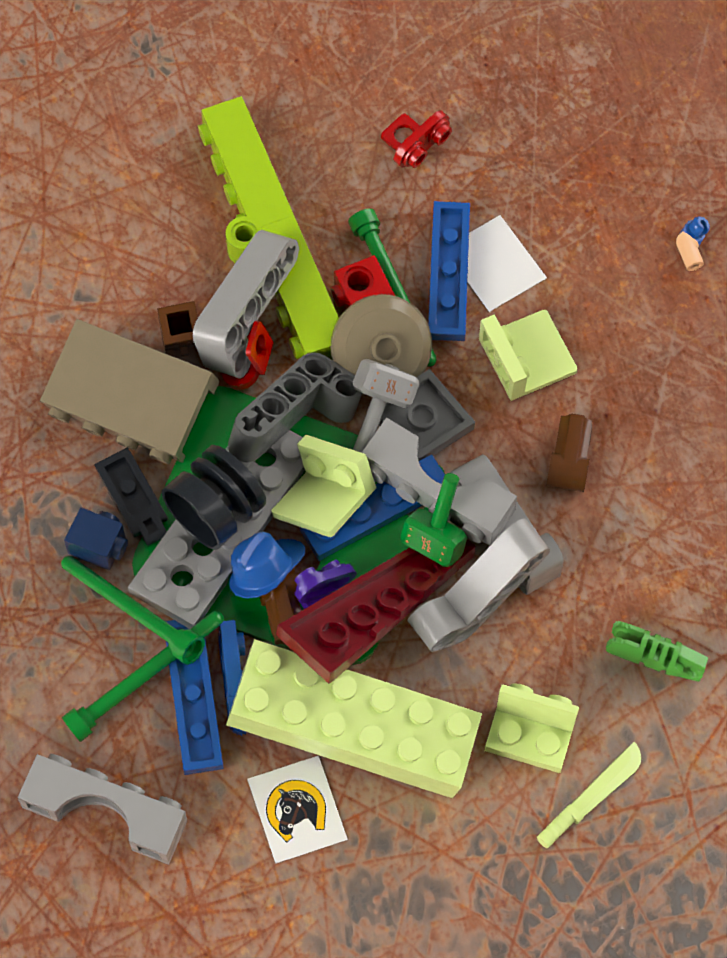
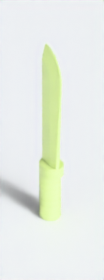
[537,742,641,848]

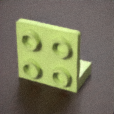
[479,310,577,401]
[271,435,376,537]
[485,683,579,773]

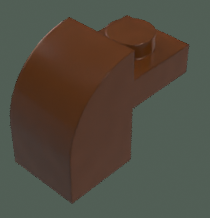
[157,301,208,370]

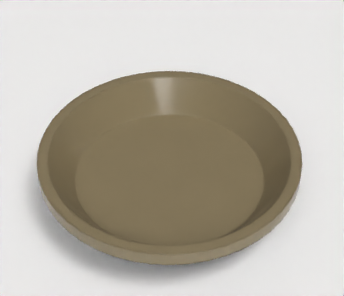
[331,294,432,377]

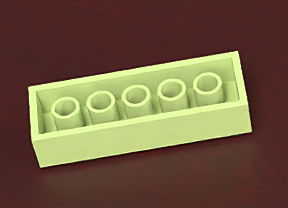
[226,639,482,798]

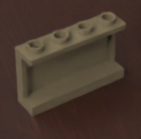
[40,319,219,464]

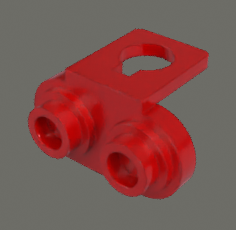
[381,110,452,168]
[222,320,274,390]

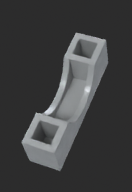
[362,417,517,546]
[17,754,187,865]

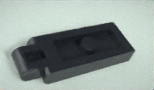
[94,447,168,546]

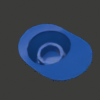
[229,532,305,598]

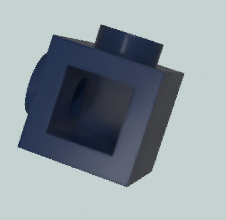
[64,507,128,570]

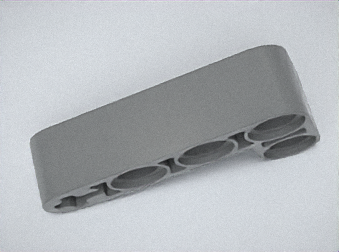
[193,230,299,378]
[450,454,564,595]
[407,518,550,652]

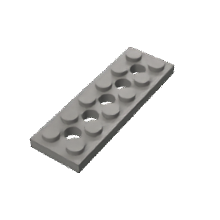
[128,430,305,629]

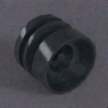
[161,445,266,550]

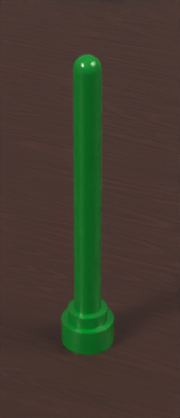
[348,208,437,367]
[61,556,205,665]
[61,611,224,742]

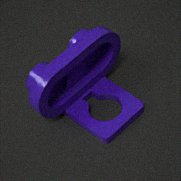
[294,560,357,609]

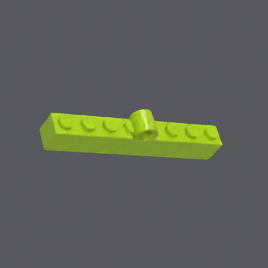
[198,96,339,360]

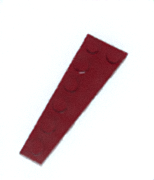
[276,539,476,684]

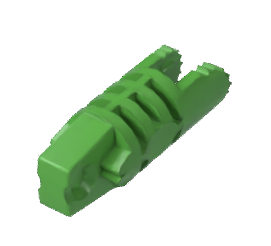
[606,621,708,682]

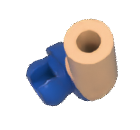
[676,216,710,271]

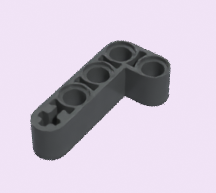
[228,352,363,462]

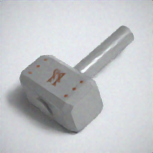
[353,359,419,453]

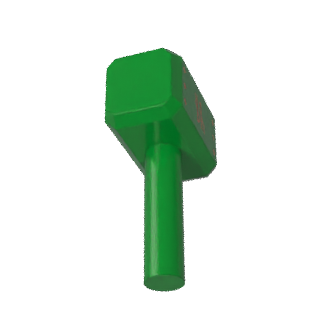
[400,473,468,567]

